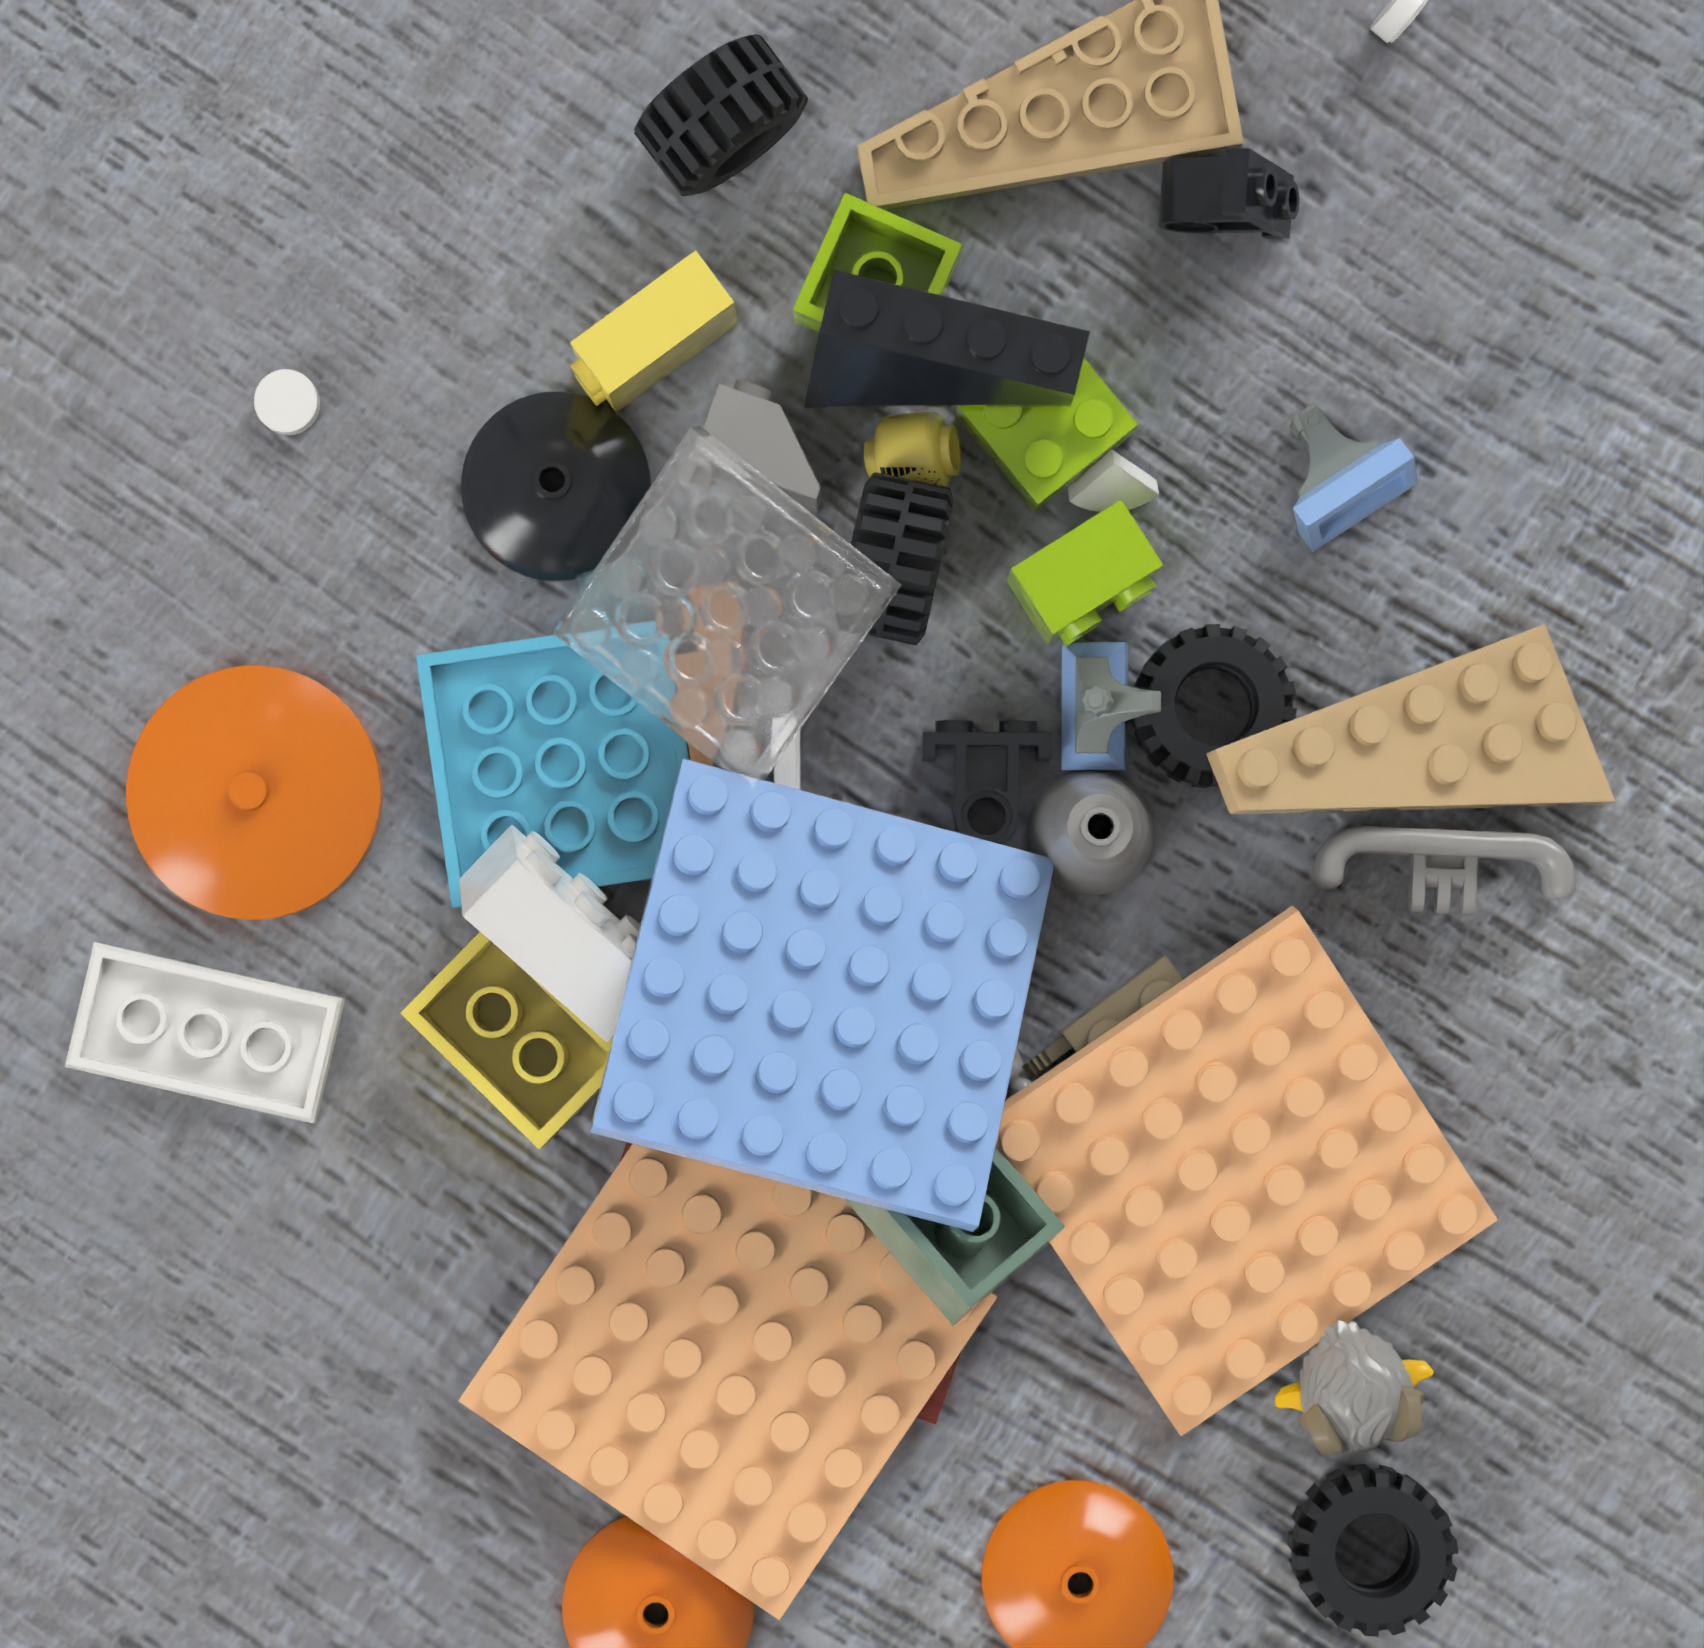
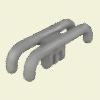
[1312,826,1576,915]

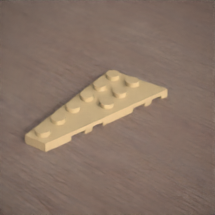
[857,0,1244,210]
[1206,624,1615,814]

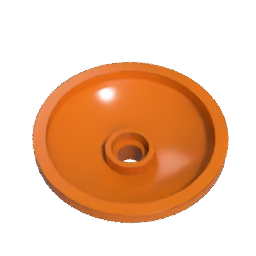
[981,1479,1174,1648]
[562,1515,755,1648]

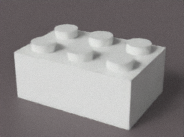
[459,825,640,1042]

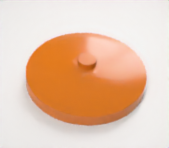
[126,665,383,920]

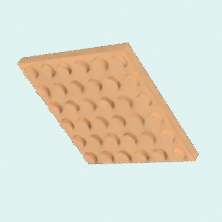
[996,906,1498,1436]
[458,1144,997,1620]

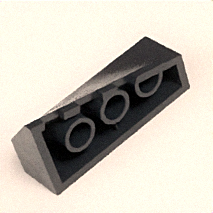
[804,270,1090,408]

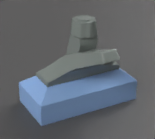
[1289,404,1418,552]
[1061,642,1161,771]

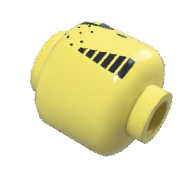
[864,411,961,487]

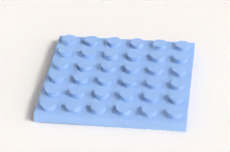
[590,759,1054,1232]

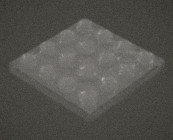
[553,425,901,788]

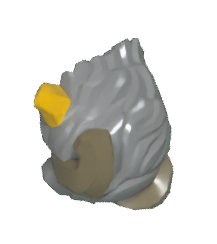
[1275,1320,1434,1455]

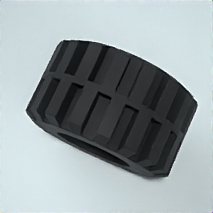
[634,34,808,197]
[837,472,954,645]
[1133,624,1297,789]
[1287,1464,1458,1637]

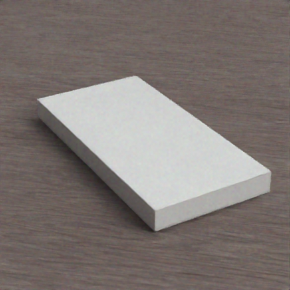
[65,942,345,1124]

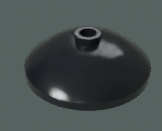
[461,391,651,582]

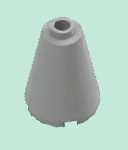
[1028,770,1155,896]

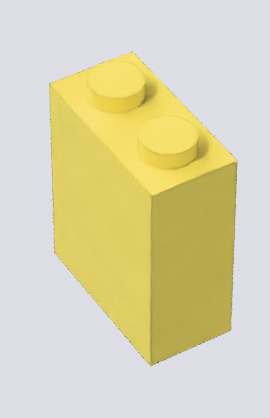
[569,250,738,413]

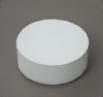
[1370,0,1428,43]
[254,369,320,435]

